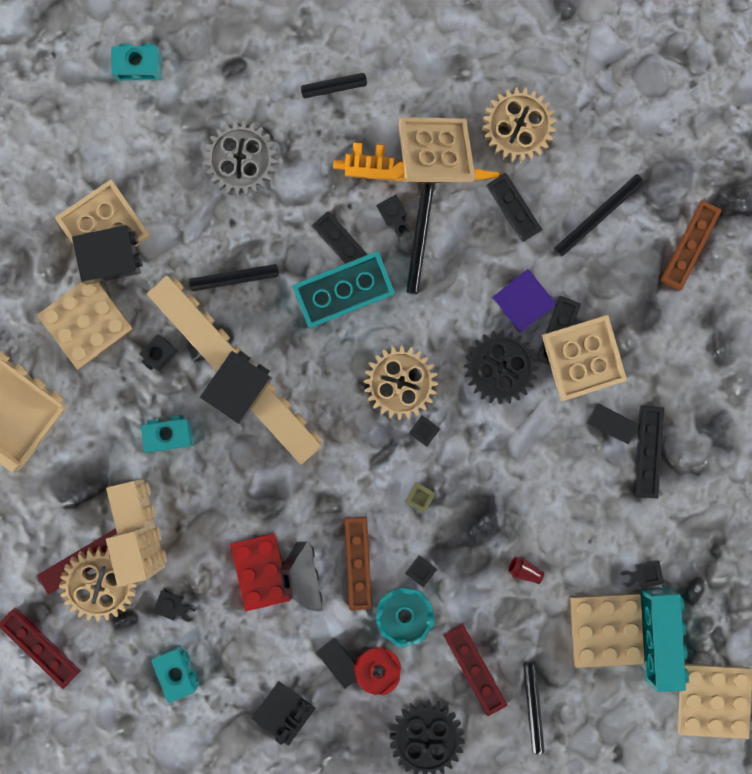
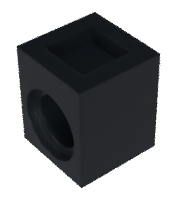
[139,334,178,371]

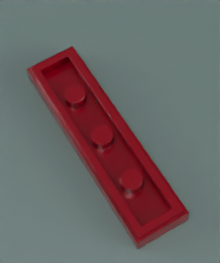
[37,528,117,595]
[0,607,81,689]
[443,623,508,716]

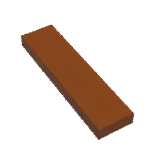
[660,200,722,291]
[344,516,372,611]

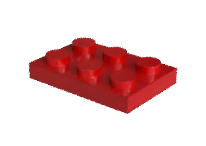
[230,533,291,612]

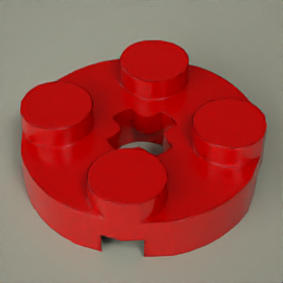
[354,647,401,695]

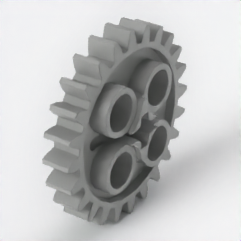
[203,121,278,197]

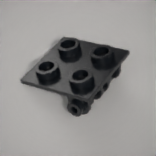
[251,681,316,746]

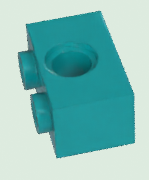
[111,43,162,81]
[141,415,194,453]
[151,645,199,703]

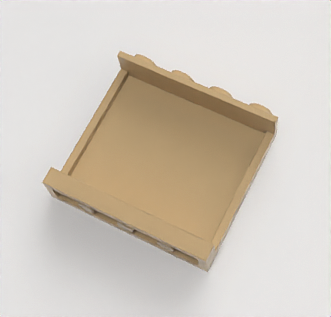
[0,351,68,473]

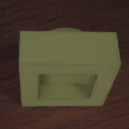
[404,482,436,513]

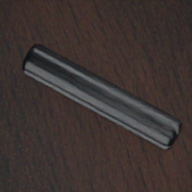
[300,73,367,99]

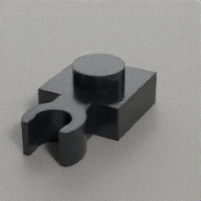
[376,195,410,238]
[620,560,664,588]
[153,589,197,622]

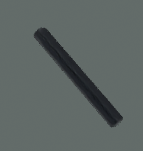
[554,174,644,257]
[406,183,434,295]

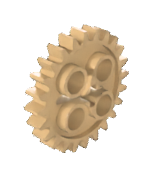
[482,87,557,163]
[364,345,438,420]
[59,547,137,622]

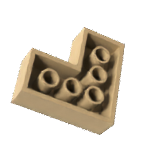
[106,479,167,587]

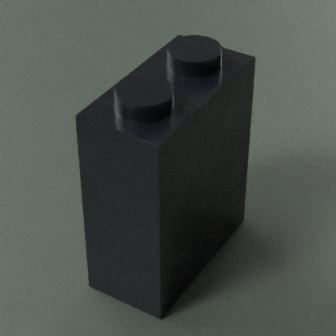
[72,225,143,285]
[200,350,273,424]

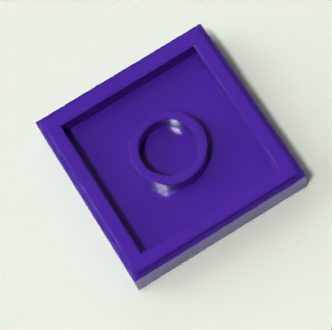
[492,269,556,333]

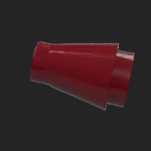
[508,556,544,584]

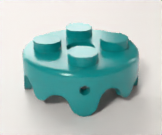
[376,586,434,648]

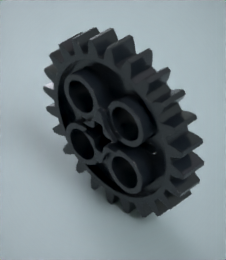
[463,330,539,405]
[389,699,465,774]

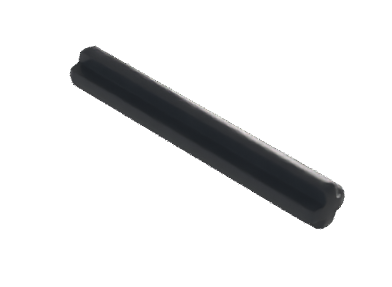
[189,264,279,291]
[523,661,545,754]

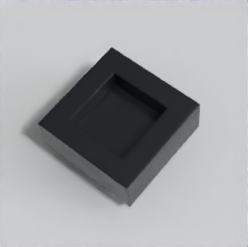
[408,415,440,447]
[405,555,438,588]

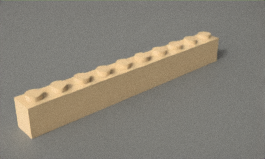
[147,276,322,465]

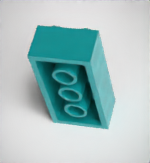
[292,251,395,329]
[641,588,689,692]

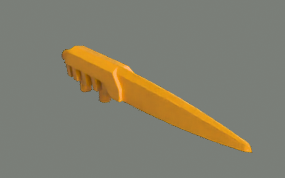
[333,142,503,181]

